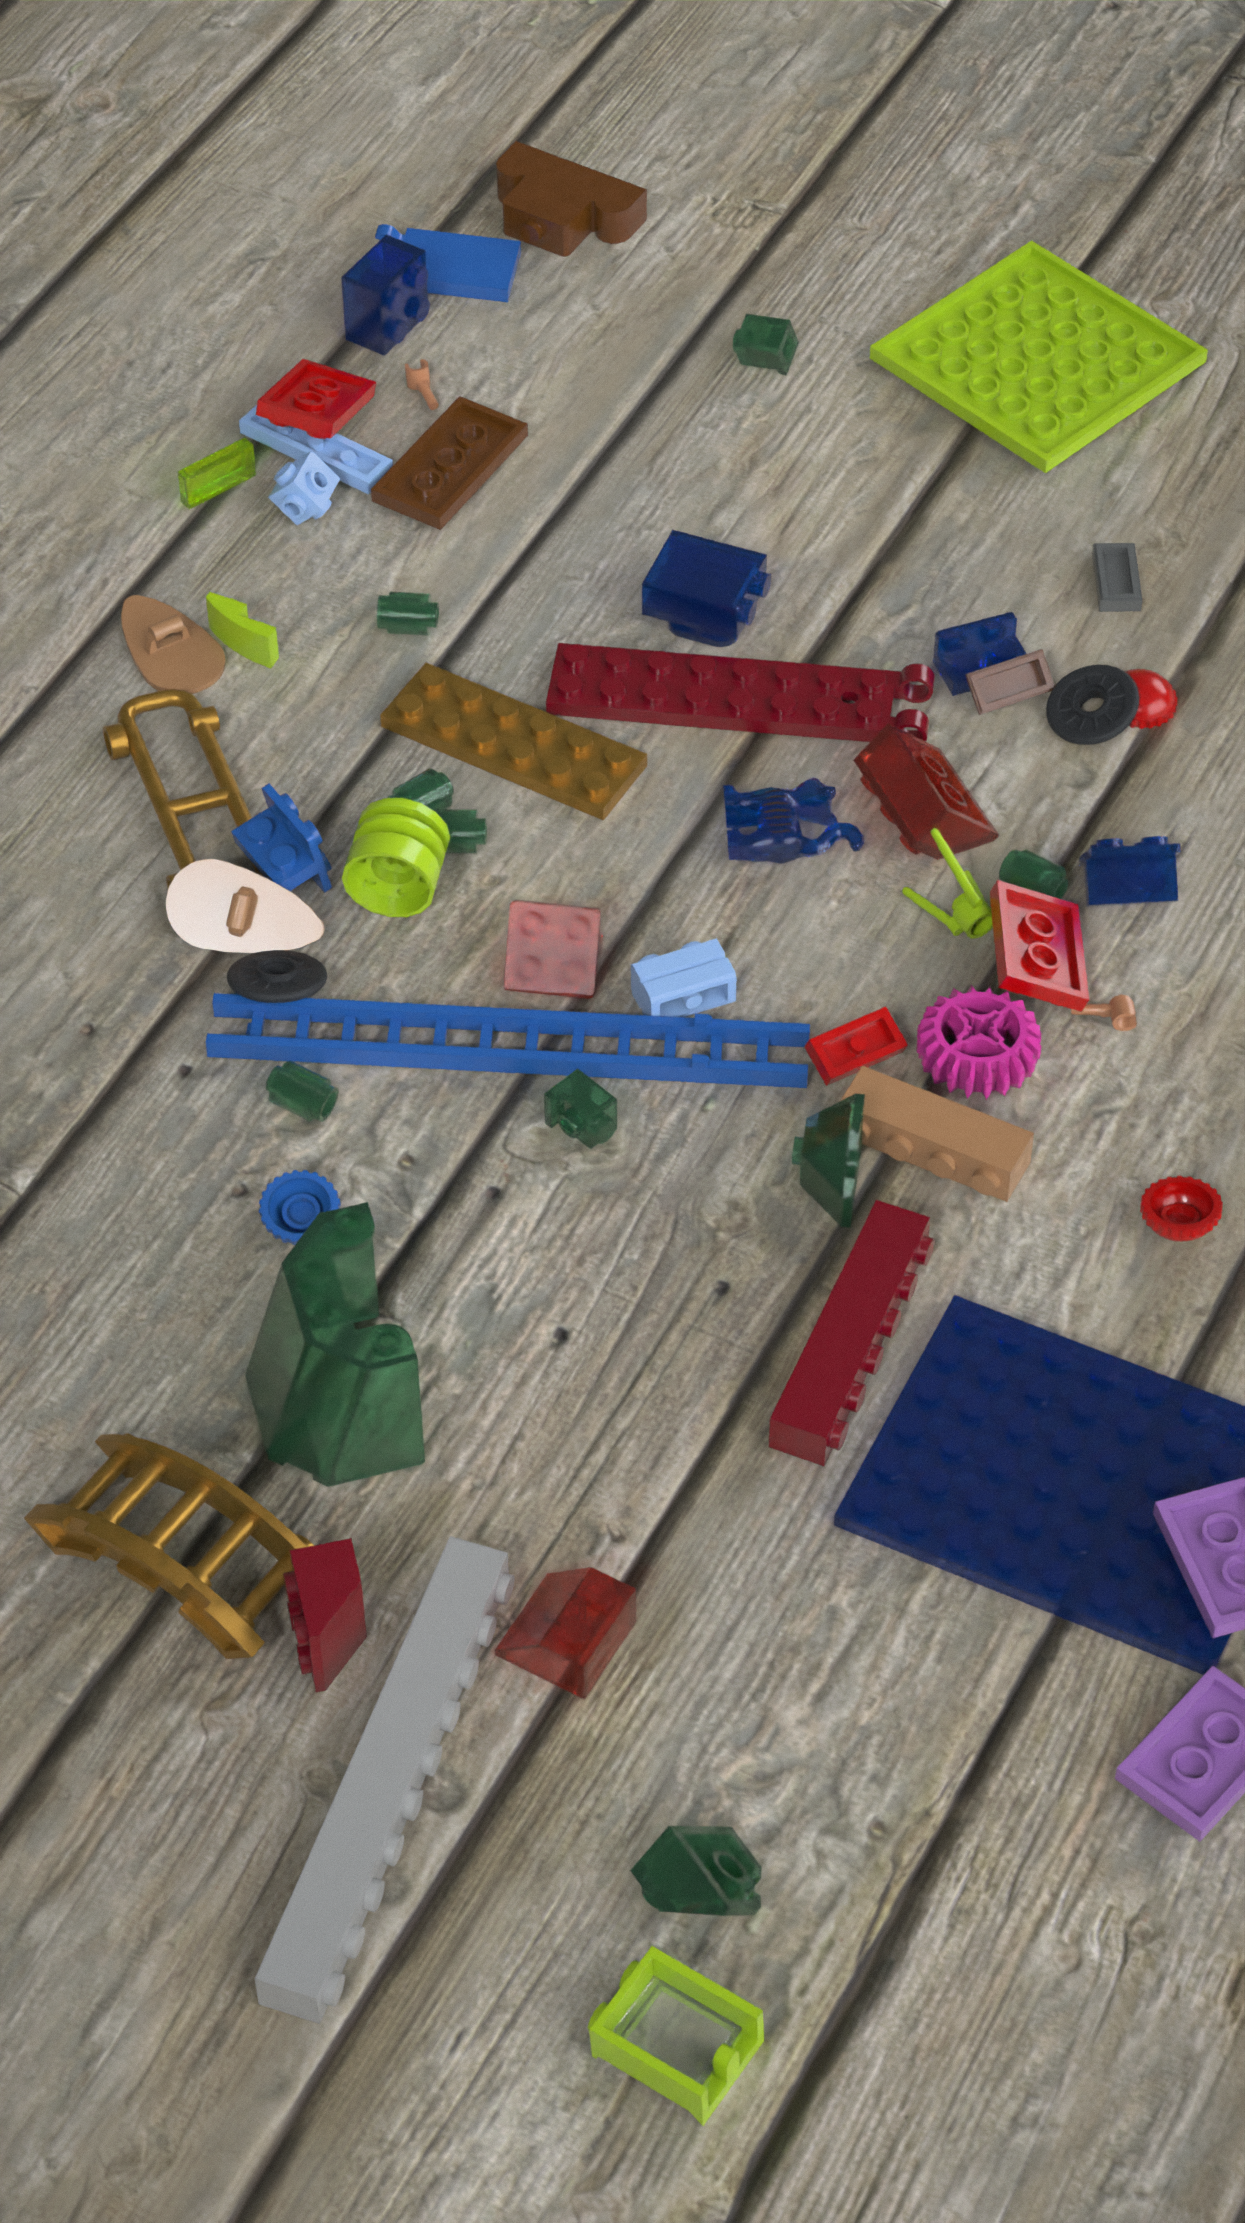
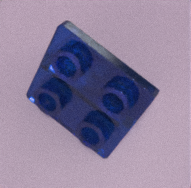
[1079,836,1181,907]

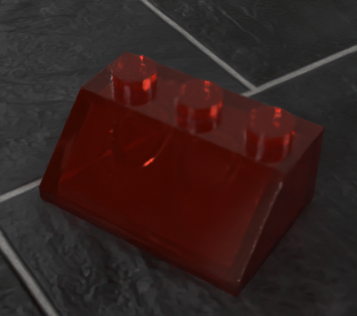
[853,723,999,860]

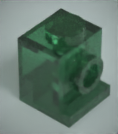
[733,314,799,376]
[544,1068,617,1149]

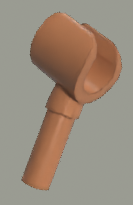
[405,359,439,410]
[1071,994,1137,1031]

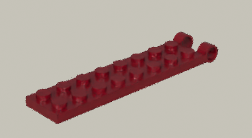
[546,643,935,749]

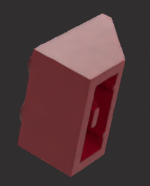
[283,1538,367,1693]

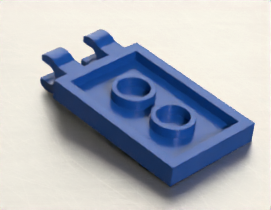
[368,224,521,302]

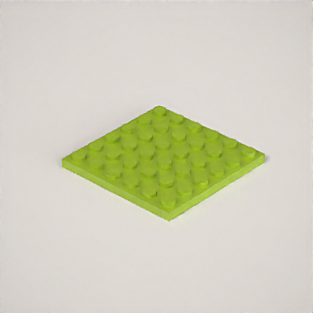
[869,240,1208,473]

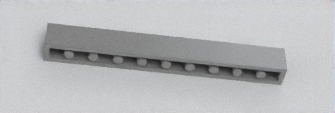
[255,1536,515,2024]

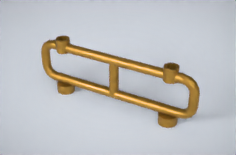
[103,689,264,889]

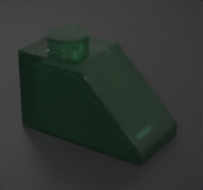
[792,1093,865,1228]
[630,1826,762,1916]

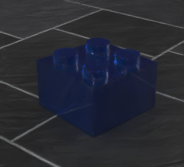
[341,234,430,356]

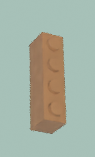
[836,1066,1034,1202]

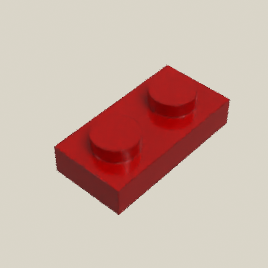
[804,1006,908,1086]

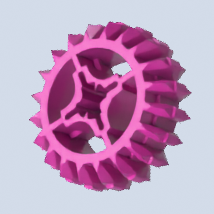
[916,985,1042,1100]

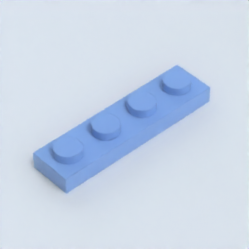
[239,405,393,495]

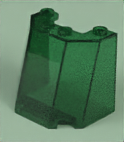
[245,1202,425,1487]

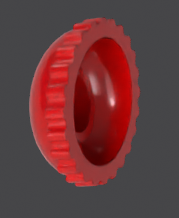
[1124,669,1177,729]
[1140,1175,1223,1242]

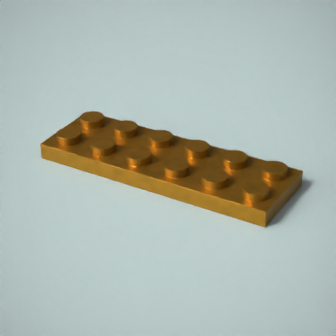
[380,662,647,821]

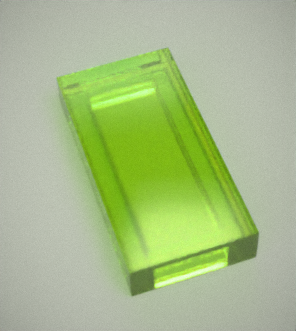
[177,437,256,510]

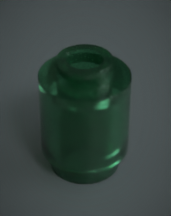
[377,591,439,636]
[387,768,454,814]
[435,809,487,854]
[999,849,1068,899]
[266,1061,339,1122]

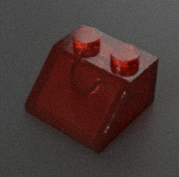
[495,1567,636,1700]

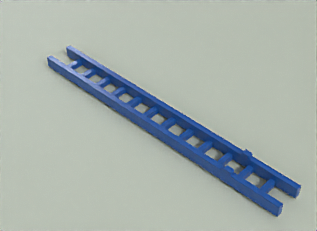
[206,993,810,1088]

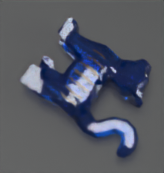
[723,777,865,864]

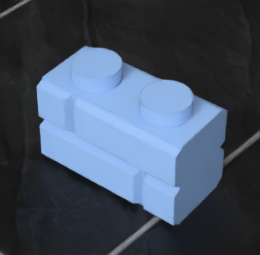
[631,938,737,1017]

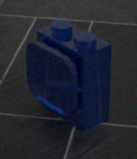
[642,529,772,647]

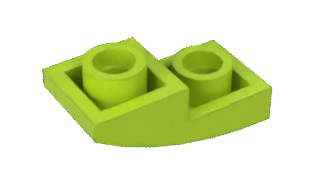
[206,592,279,668]

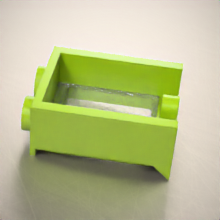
[588,1946,764,2126]

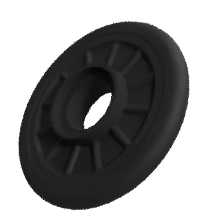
[1046,664,1139,745]
[227,950,327,1003]

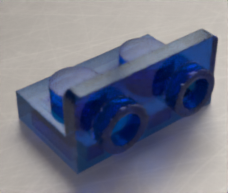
[933,612,1027,696]

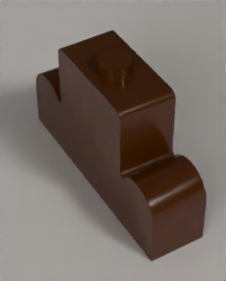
[496,141,647,257]

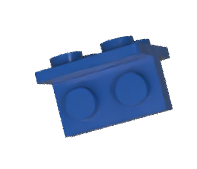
[231,783,332,893]

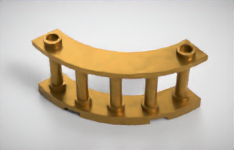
[24,1433,314,1659]

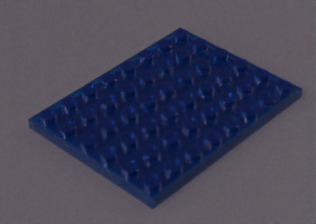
[834,1295,1245,1675]

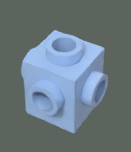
[268,450,340,525]

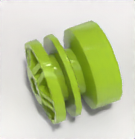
[342,798,450,917]

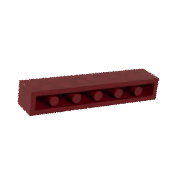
[769,1200,935,1466]

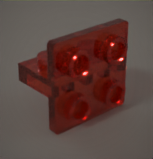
[504,900,604,999]

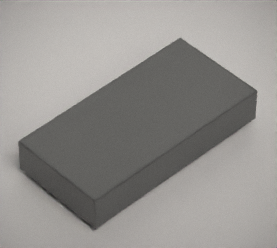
[1092,543,1142,612]

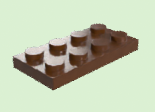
[371,396,528,530]

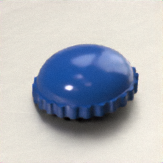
[259,1170,341,1245]

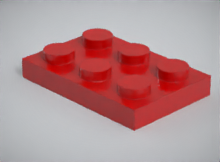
[256,359,376,439]
[989,880,1090,1012]

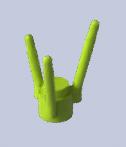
[902,828,993,939]

